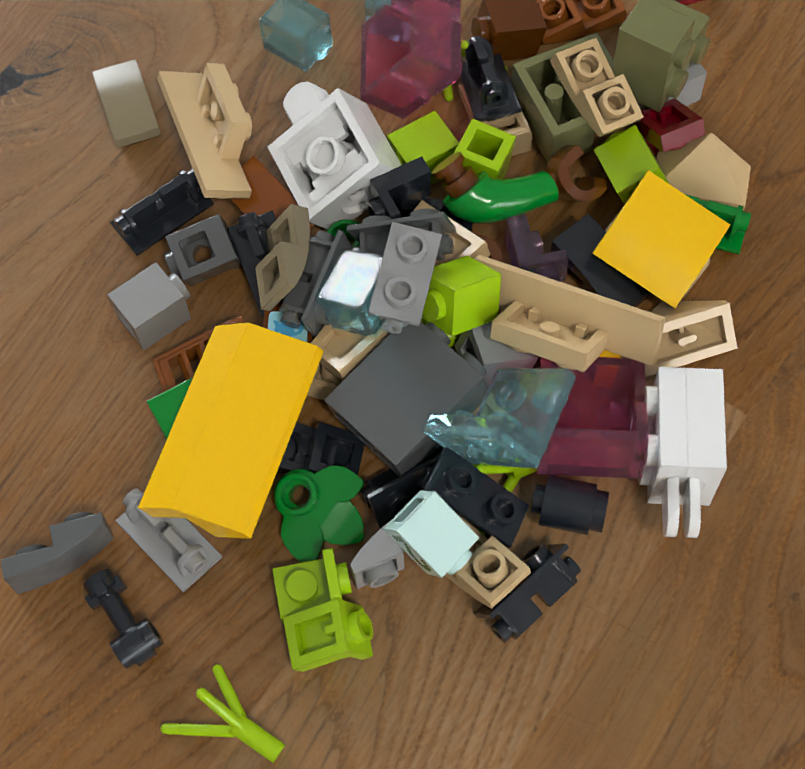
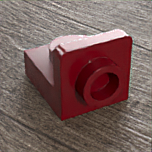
[635,98,705,155]

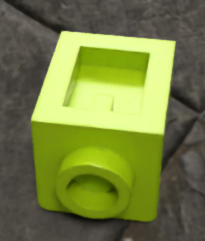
[272,548,352,624]
[283,598,373,672]

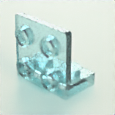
[423,368,576,469]

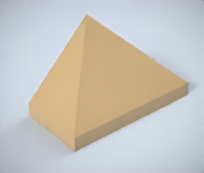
[656,133,751,211]
[640,300,737,377]

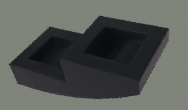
[551,213,651,307]
[277,422,365,475]

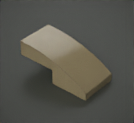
[93,59,161,148]
[255,204,310,311]

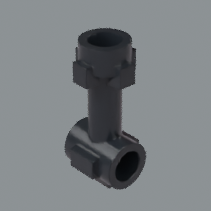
[83,569,164,669]

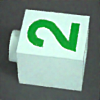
[383,490,479,578]

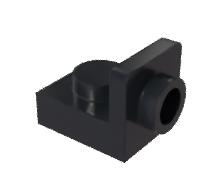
[366,156,431,219]

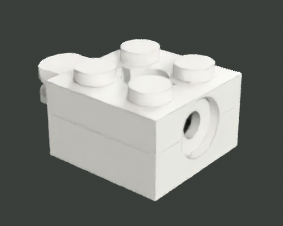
[268,82,401,229]
[637,367,727,538]

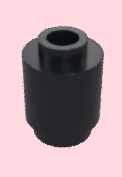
[530,474,609,535]

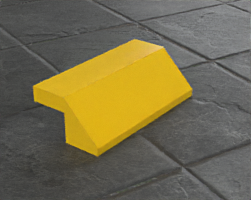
[138,322,324,539]

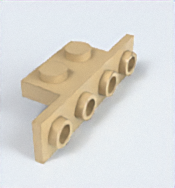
[157,63,252,199]
[474,254,666,372]

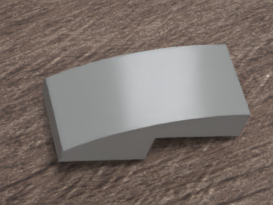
[350,521,405,589]

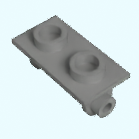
[368,222,442,334]
[115,488,222,593]

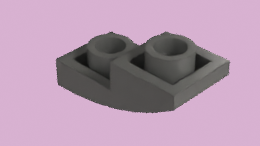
[0,512,114,594]

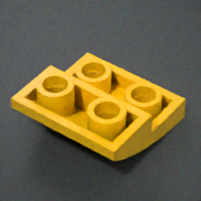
[592,170,730,308]

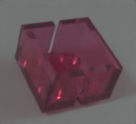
[360,0,462,119]
[537,357,649,479]

